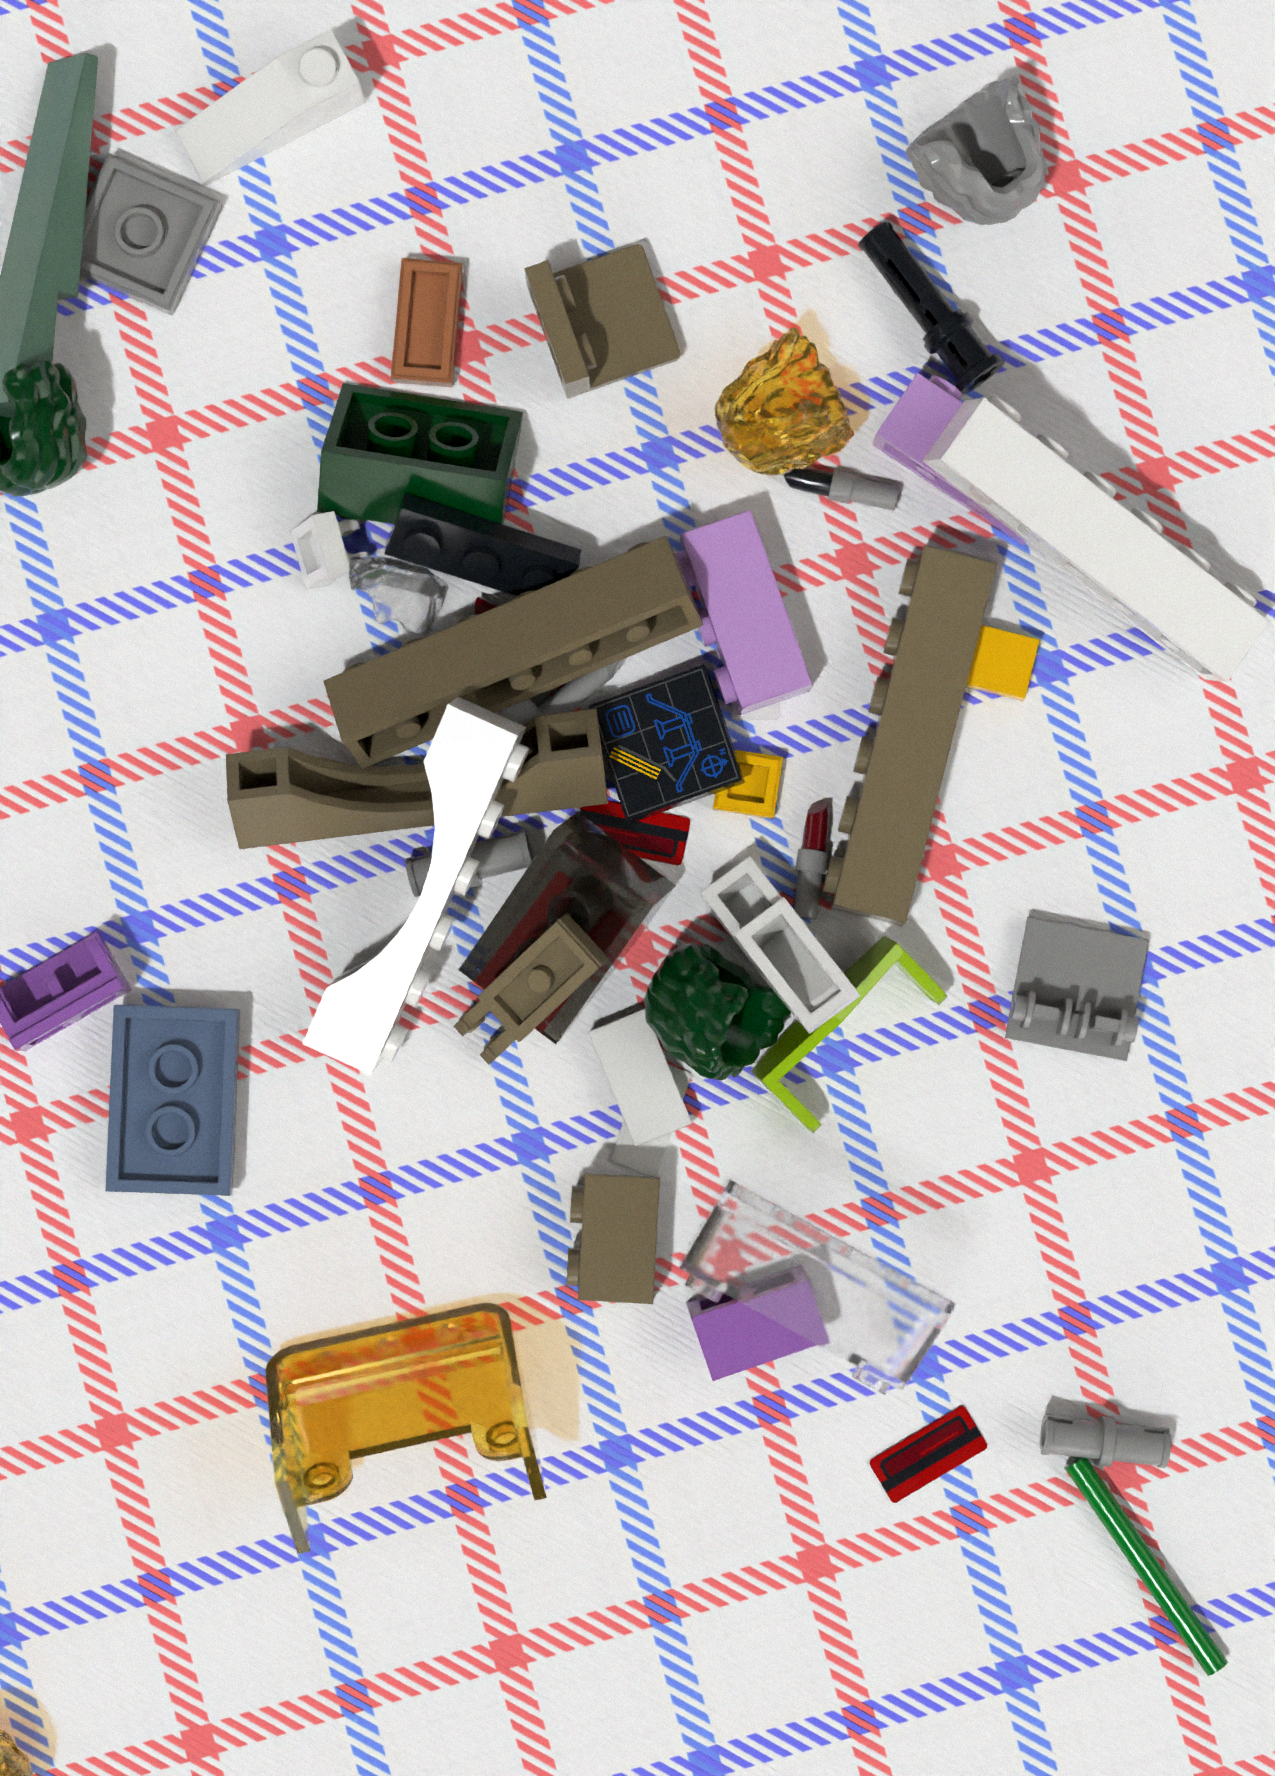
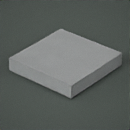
[80,153,222,316]

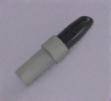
[783,466,899,510]

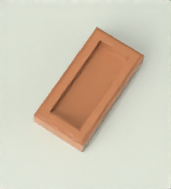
[391,258,463,388]

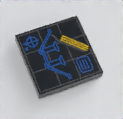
[589,664,745,823]

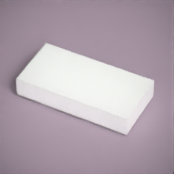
[588,1009,692,1147]

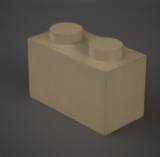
[566,1173,660,1304]

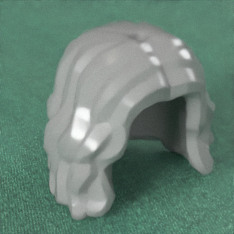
[906,77,1046,225]

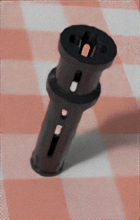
[858,222,1005,395]

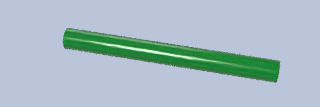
[1064,1457,1228,1676]

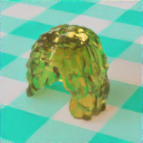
[714,328,854,476]

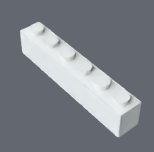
[922,396,1270,682]

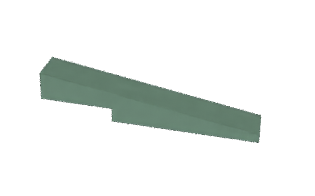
[0,53,98,418]

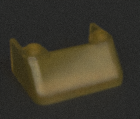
[266,1303,547,1554]

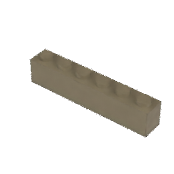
[323,536,704,769]
[823,545,997,926]

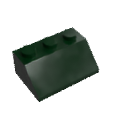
[317,383,523,525]

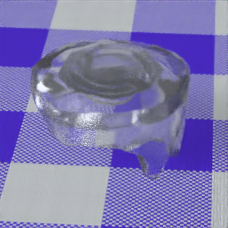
[349,556,449,636]

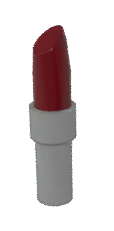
[793,802,829,920]

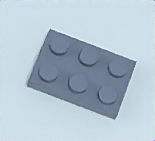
[105,1005,240,1196]

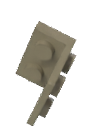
[524,244,680,399]

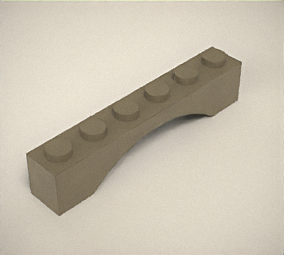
[226,709,608,849]

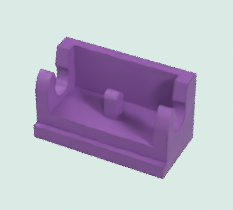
[0,931,132,1051]
[686,1262,831,1381]

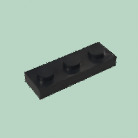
[384,493,581,596]

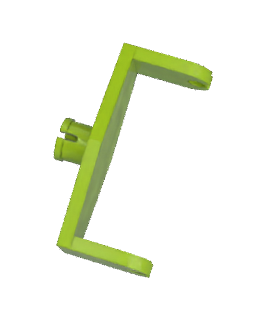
[750,936,948,1134]

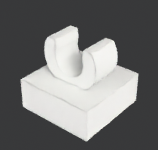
[290,511,368,590]

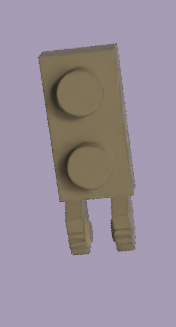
[453,913,609,1065]

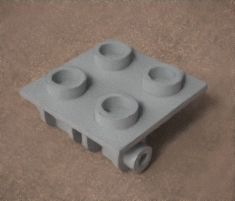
[1005,917,1149,1061]

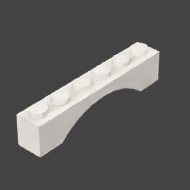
[303,697,529,1075]

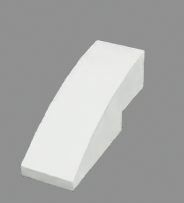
[700,856,860,1034]

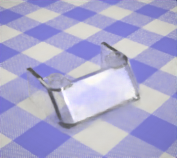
[678,1177,956,1395]

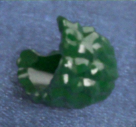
[0,360,87,497]
[644,942,791,1081]

